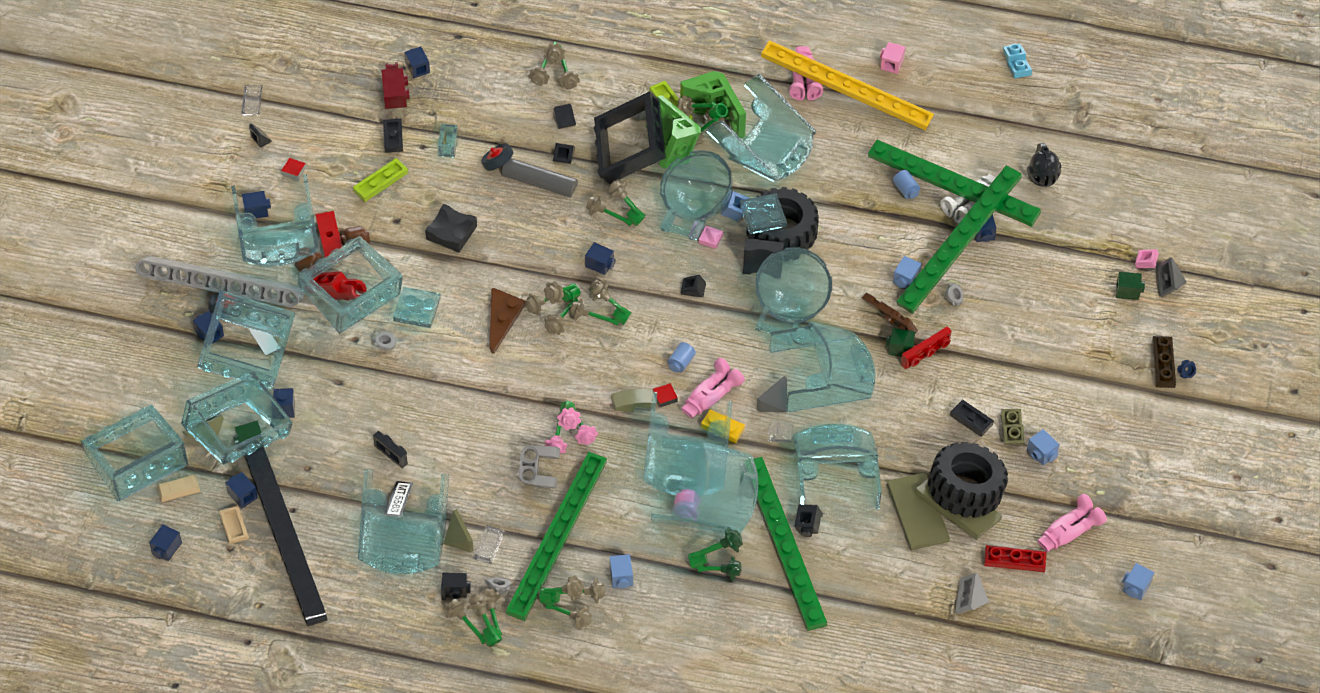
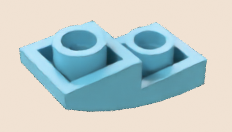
[1003,44,1032,79]

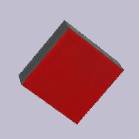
[652,383,678,407]

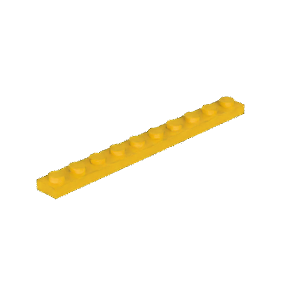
[761,40,934,131]

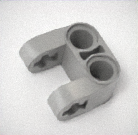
[519,445,560,489]

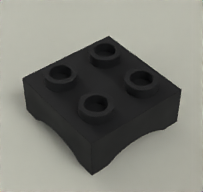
[425,204,477,253]
[742,238,784,278]

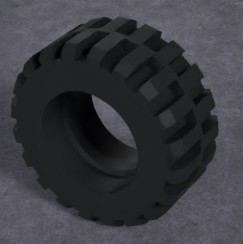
[746,187,819,260]
[928,442,1008,518]

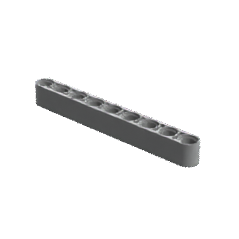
[135,256,304,307]

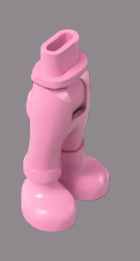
[789,46,823,101]
[681,358,745,418]
[1037,494,1107,552]

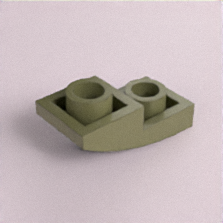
[610,389,656,412]
[1000,409,1025,445]

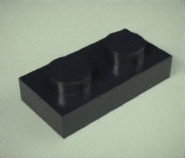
[383,119,403,153]
[950,399,994,437]
[373,430,408,469]

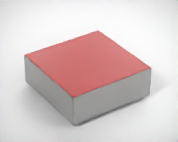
[281,158,306,180]

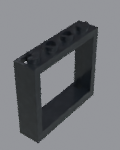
[594,91,666,184]

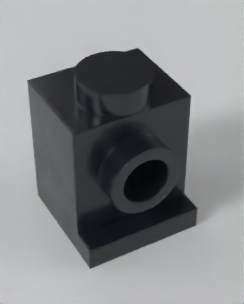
[794,504,823,537]
[441,572,471,601]

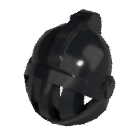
[1027,143,1061,187]

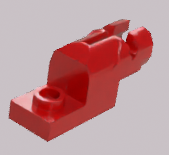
[307,271,367,301]

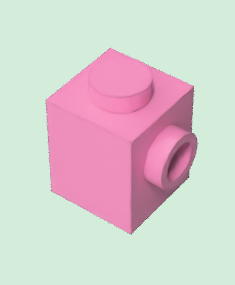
[880,42,905,74]

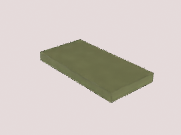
[887,472,950,550]
[915,479,1002,540]

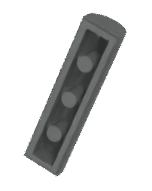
[502,158,578,198]

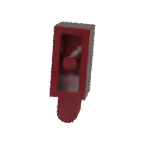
[381,62,410,109]

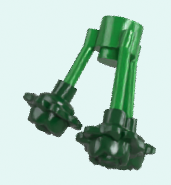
[688,527,743,581]

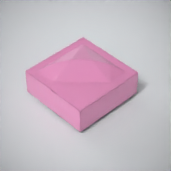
[699,226,723,249]
[1135,249,1159,268]

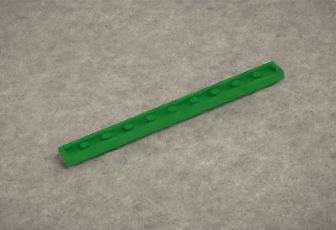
[868,139,1041,227]
[897,165,1022,314]
[506,452,607,621]
[743,457,827,631]

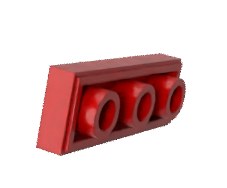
[315,211,344,262]
[901,326,952,369]
[984,545,1047,573]

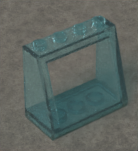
[298,236,403,334]
[197,290,295,390]
[181,371,293,465]
[81,404,189,502]

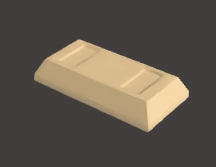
[157,475,201,503]
[219,505,249,544]

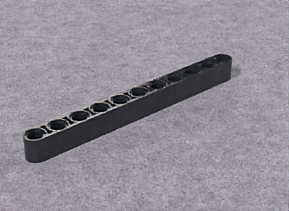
[243,442,328,627]

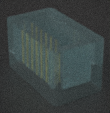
[438,124,458,158]

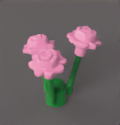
[544,400,598,455]

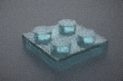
[740,193,787,234]
[393,287,441,328]

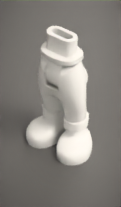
[940,174,996,224]

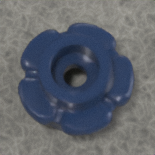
[1177,360,1196,379]

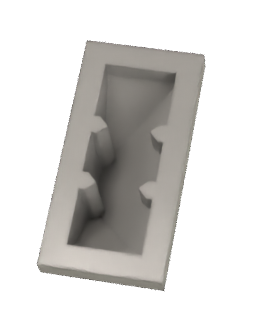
[955,573,989,614]

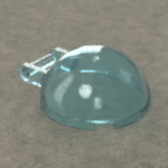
[660,150,733,241]
[755,247,832,344]

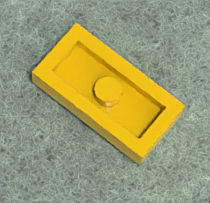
[701,409,745,443]

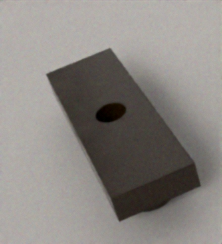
[1152,336,1176,388]

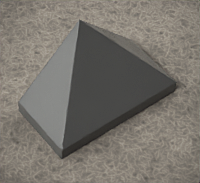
[1156,257,1187,297]
[757,376,787,412]

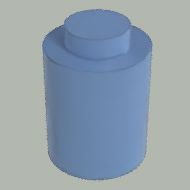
[893,170,920,199]
[667,342,696,372]

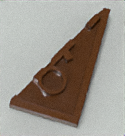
[490,288,526,354]
[861,292,918,334]

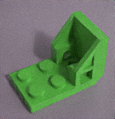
[680,71,746,139]
[645,96,701,169]

